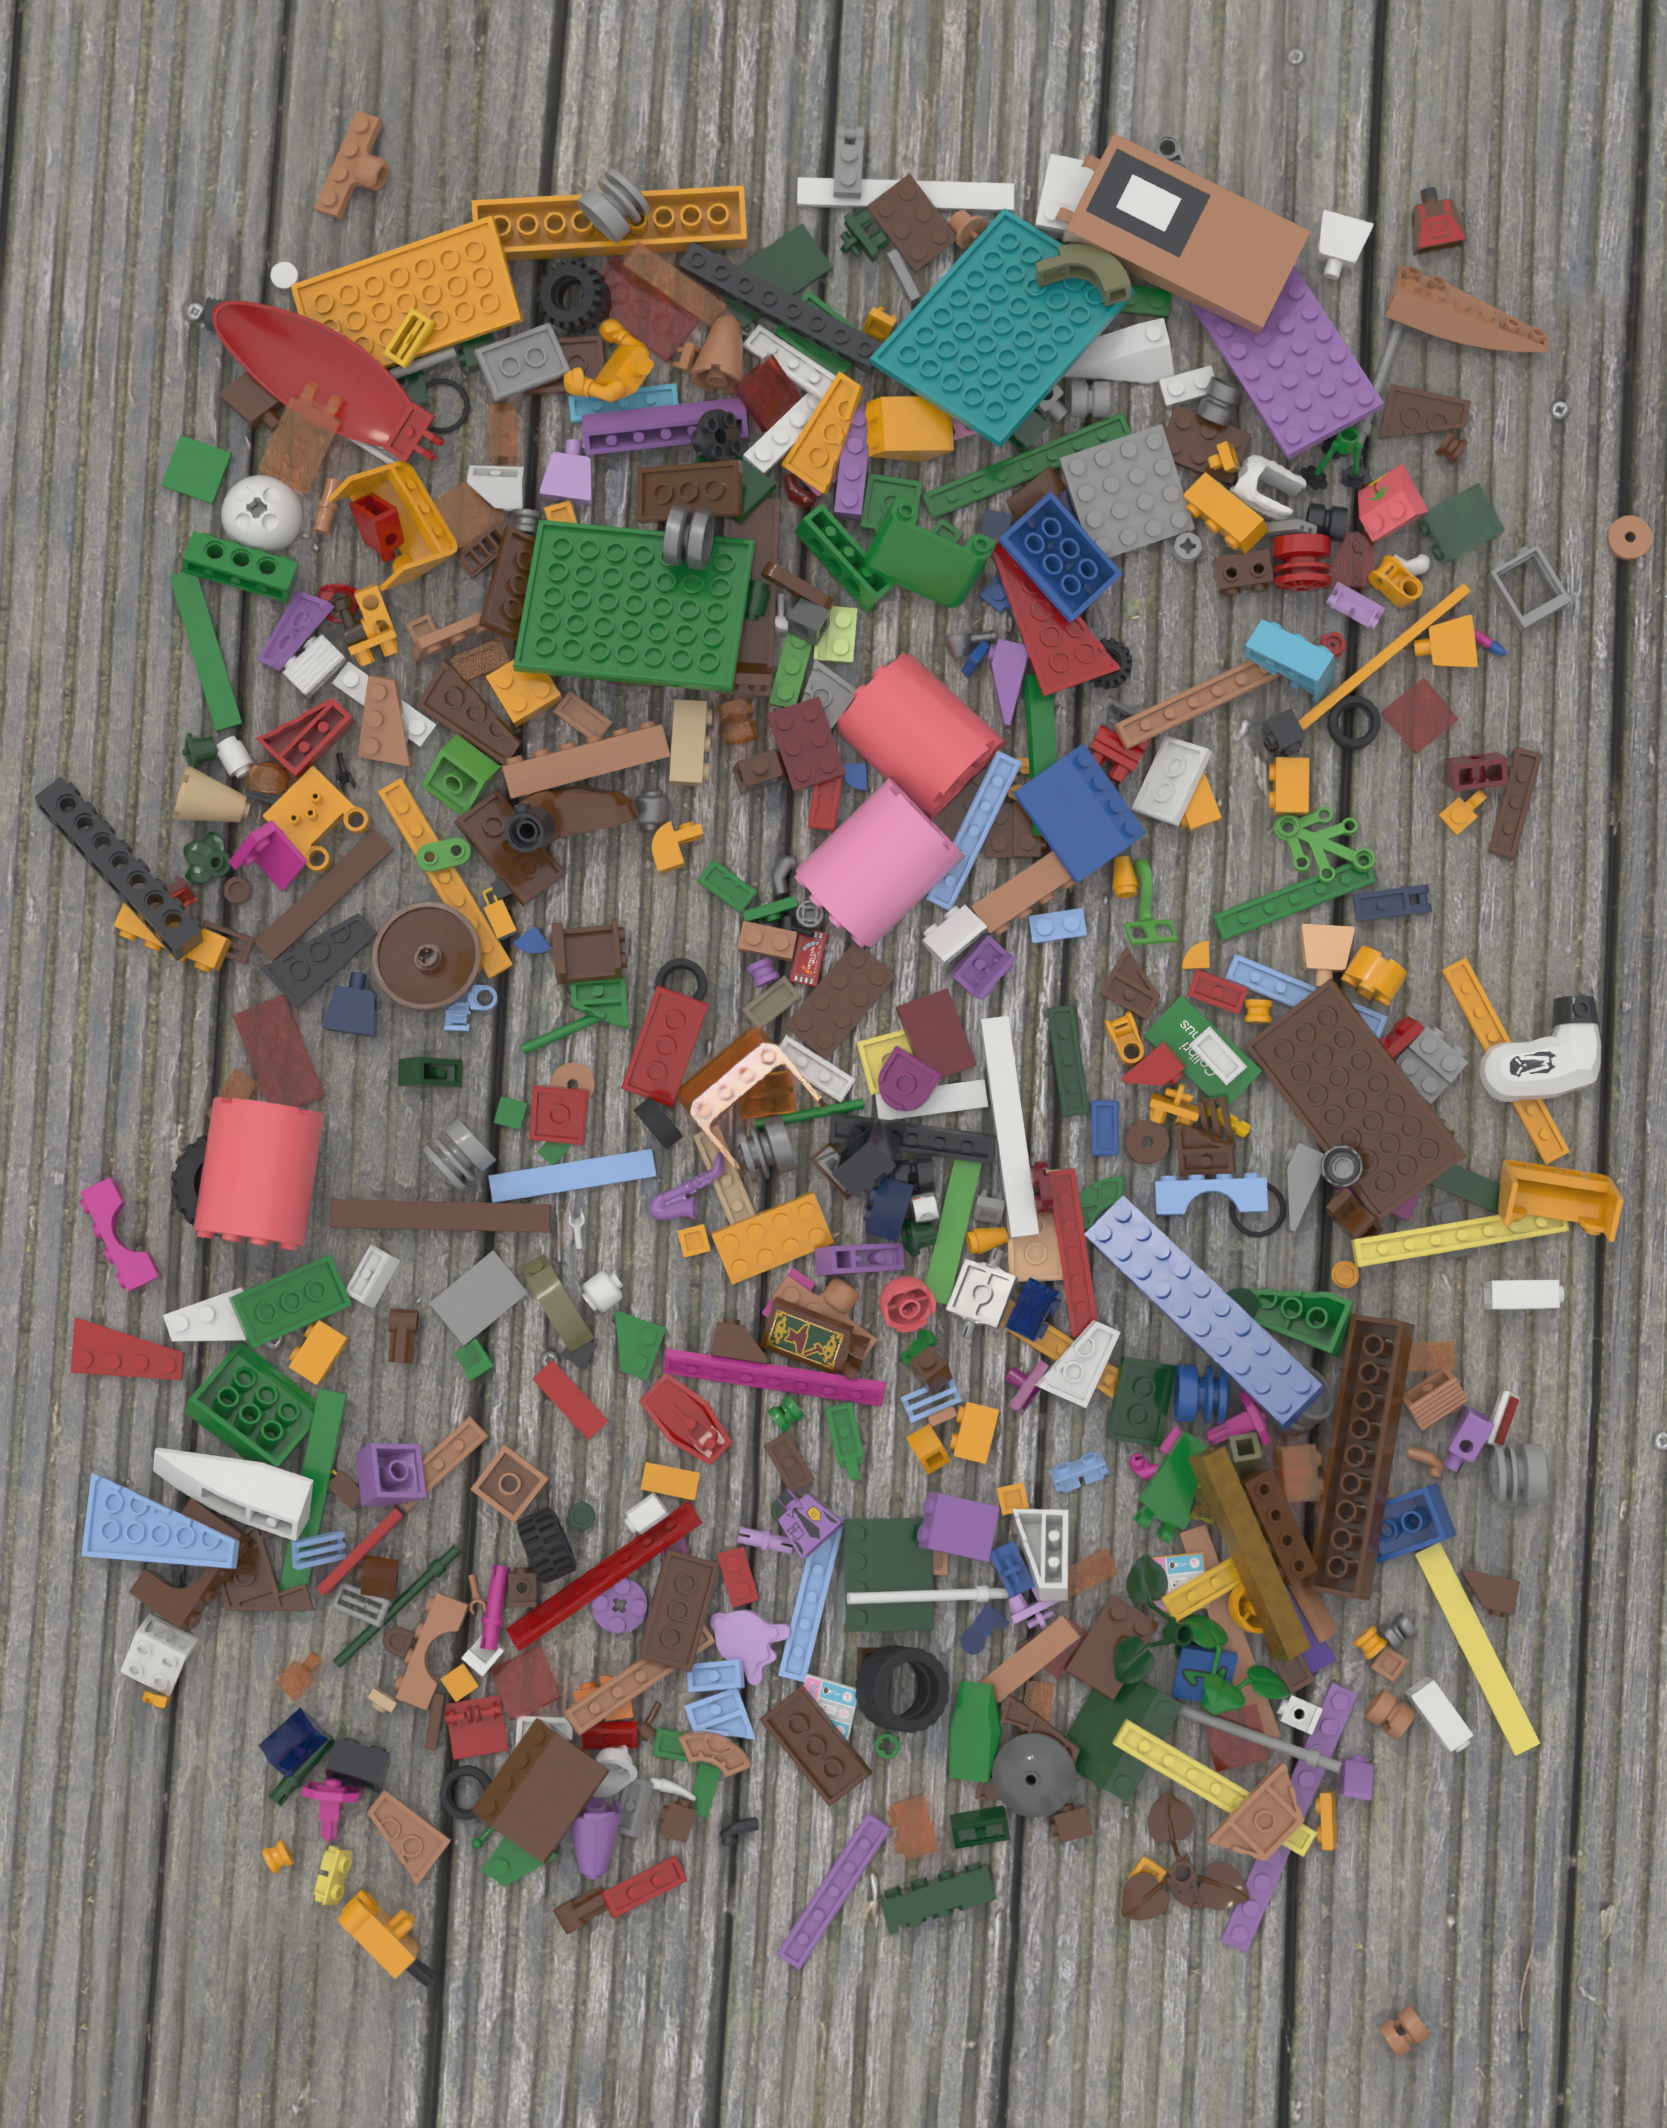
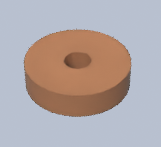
[1607,515,1652,561]
[551,1063,595,1101]

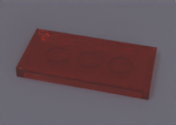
[581,254,700,363]
[232,994,326,1108]

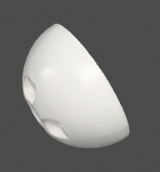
[221,475,302,554]

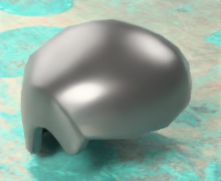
[1321,1145,1363,1188]

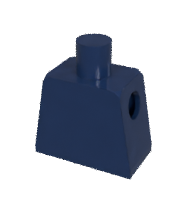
[322,972,377,1038]

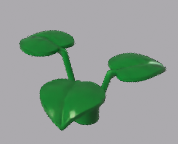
[1183,1615,1290,1715]

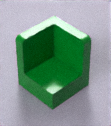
[455,1338,495,1381]

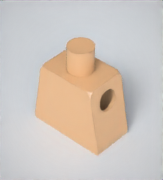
[1299,924,1355,987]

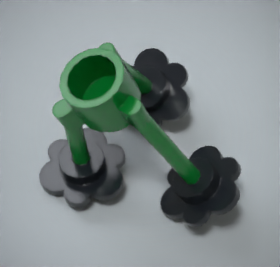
[1300,426,1371,490]

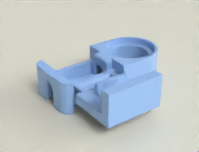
[444,985,498,1032]

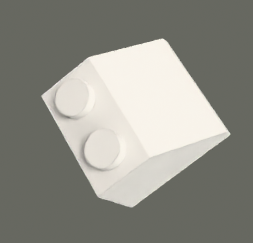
[922,905,987,968]

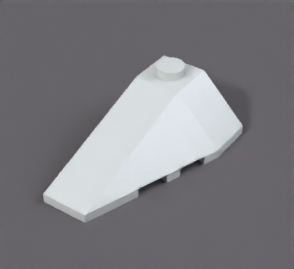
[1063,318,1174,384]

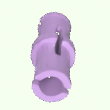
[737,1526,793,1555]

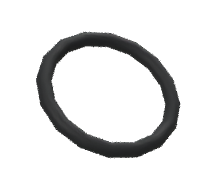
[426,378,470,434]
[1229,1183,1286,1238]

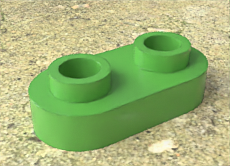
[416,837,471,872]

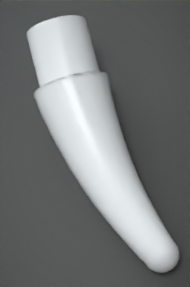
[649,1778,696,1801]

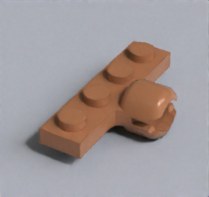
[314,111,390,220]
[771,1274,878,1361]

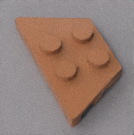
[1206,1761,1305,1861]

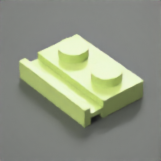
[814,606,858,664]

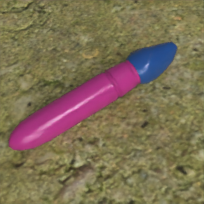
[1449,618,1507,656]

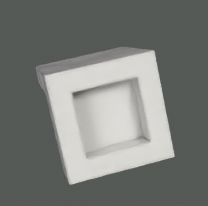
[461,1635,506,1676]

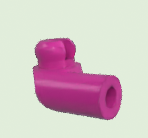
[1129,1453,1161,1480]

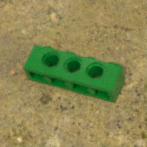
[794,504,895,613]
[182,531,298,603]

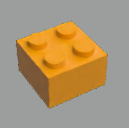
[486,660,562,728]

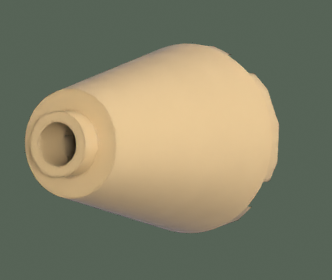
[172,766,251,823]

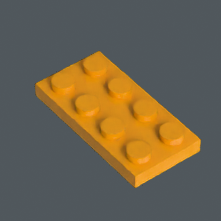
[711,1191,834,1285]

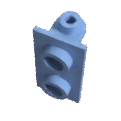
[1048,1451,1109,1494]

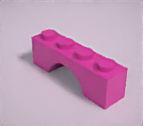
[80,1177,162,1292]

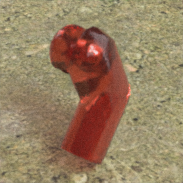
[783,473,816,508]

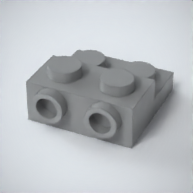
[1395,1026,1469,1105]

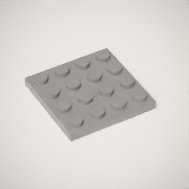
[1058,424,1195,558]

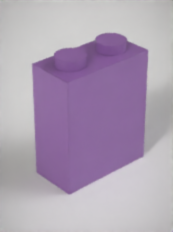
[917,1493,1000,1562]

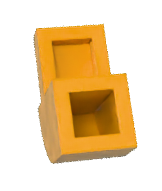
[652,821,704,875]

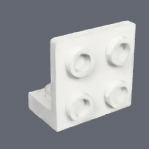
[121,1613,199,1696]

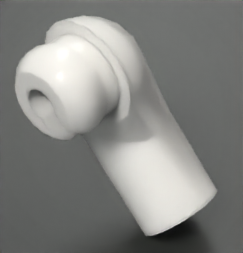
[1391,554,1430,576]

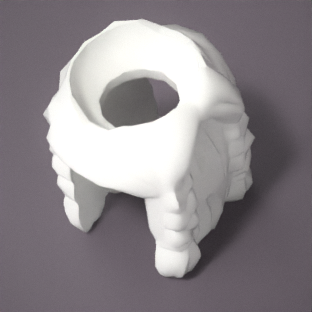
[1229,455,1307,522]

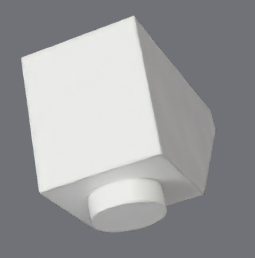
[467,465,525,511]

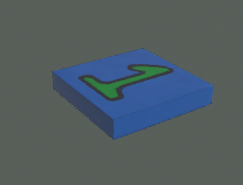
[1171,1645,1238,1702]

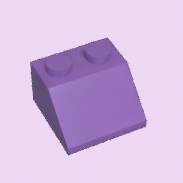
[356,1443,426,1507]

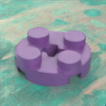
[592,1578,648,1634]

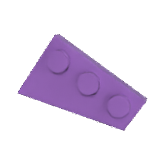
[257,590,335,671]

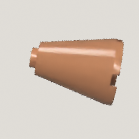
[690,315,744,395]

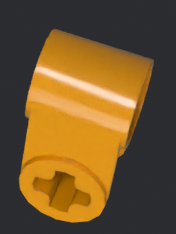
[1368,555,1423,608]
[1104,1011,1144,1067]

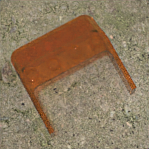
[678,1028,827,1177]

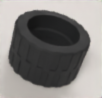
[855,1645,950,1733]

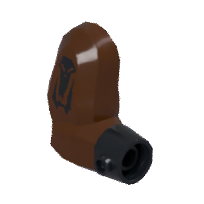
[505,785,640,853]

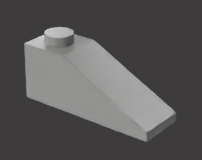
[1283,1142,1324,1233]

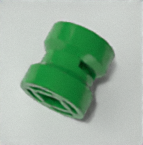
[767,1395,806,1433]

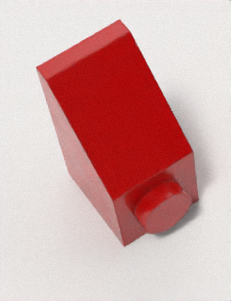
[1121,1041,1186,1086]

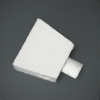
[1316,210,1373,280]

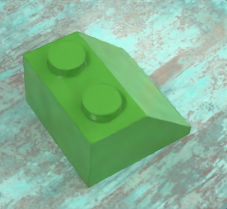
[421,734,501,815]

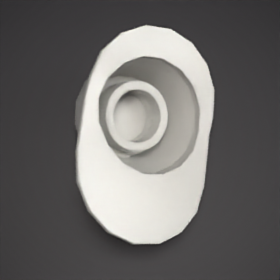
[592,1745,638,1798]

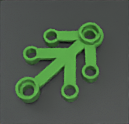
[1274,807,1375,884]

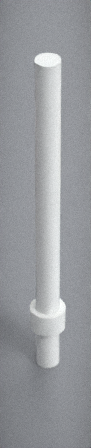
[847,1585,1009,1604]

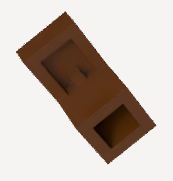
[1326,1188,1383,1240]

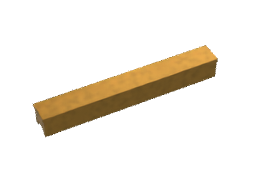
[1188,1446,1311,1661]

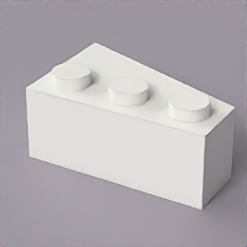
[163,1287,247,1342]
[1013,1509,1069,1601]

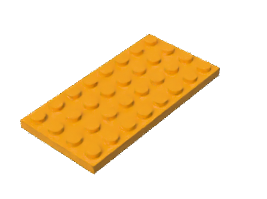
[291,215,524,368]

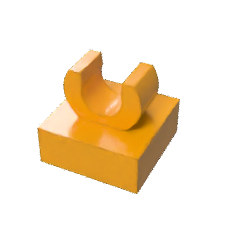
[862,306,897,343]
[1208,441,1241,474]

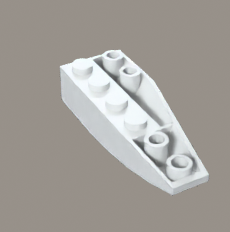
[153,1448,313,1541]

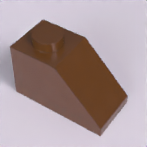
[711,1317,768,1364]
[1460,1568,1520,1618]

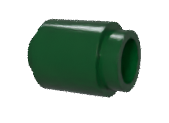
[744,580,770,621]

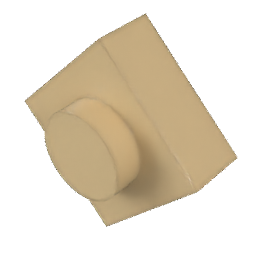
[368,1687,400,1714]

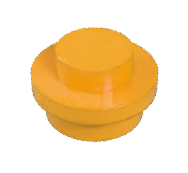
[1331,1261,1359,1288]

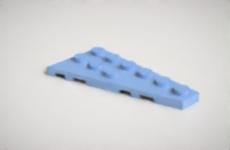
[82,1473,239,1569]

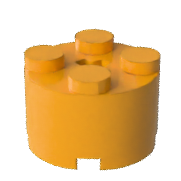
[1340,946,1408,1008]

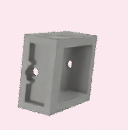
[1487,545,1571,633]

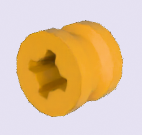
[1244,999,1272,1024]
[1352,1625,1388,1660]
[262,1839,295,1874]

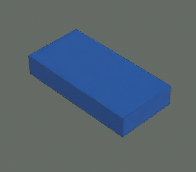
[1091,1101,1119,1156]

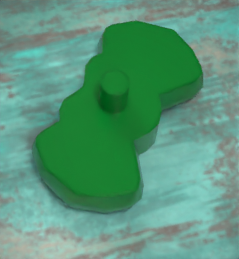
[901,1330,937,1367]

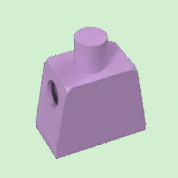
[539,439,593,506]

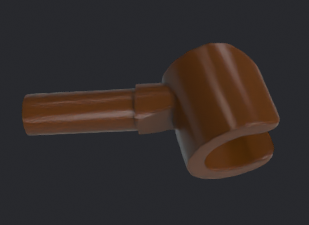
[638,1701,662,1741]

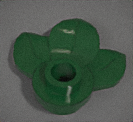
[183,832,232,884]

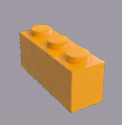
[1183,472,1268,554]

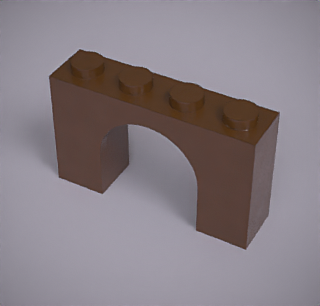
[129,1498,252,1631]

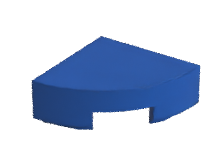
[961,640,990,677]
[842,763,867,792]
[513,926,552,954]

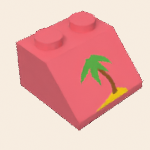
[1358,464,1429,542]

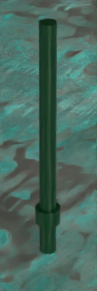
[332,1545,462,1668]

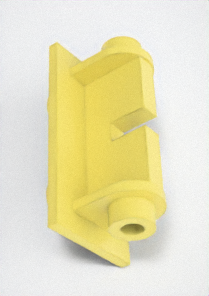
[313,1845,353,1905]

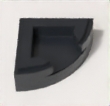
[560,1341,598,1369]

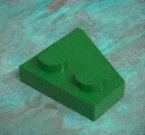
[481,1836,558,1886]

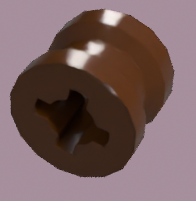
[1435,430,1468,465]

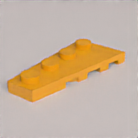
[781,371,864,495]

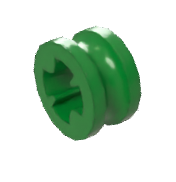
[875,1733,900,1759]

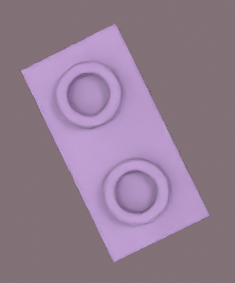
[1326,582,1385,629]

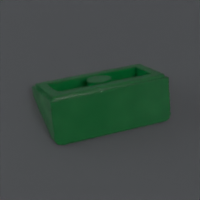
[950,1806,1010,1849]

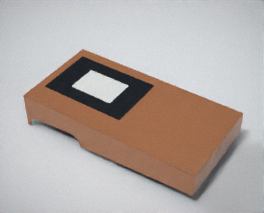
[1055,133,1311,335]

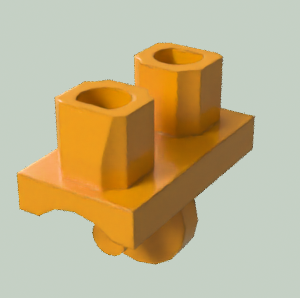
[1149,1083,1199,1126]

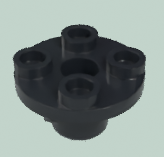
[691,409,743,462]

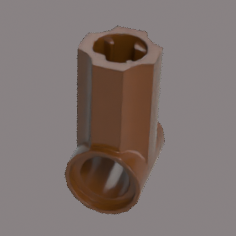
[388,1308,419,1364]
[553,1884,608,1935]

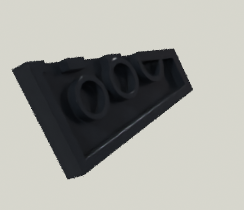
[260,913,378,1009]

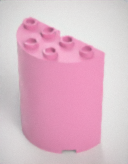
[794,777,966,948]

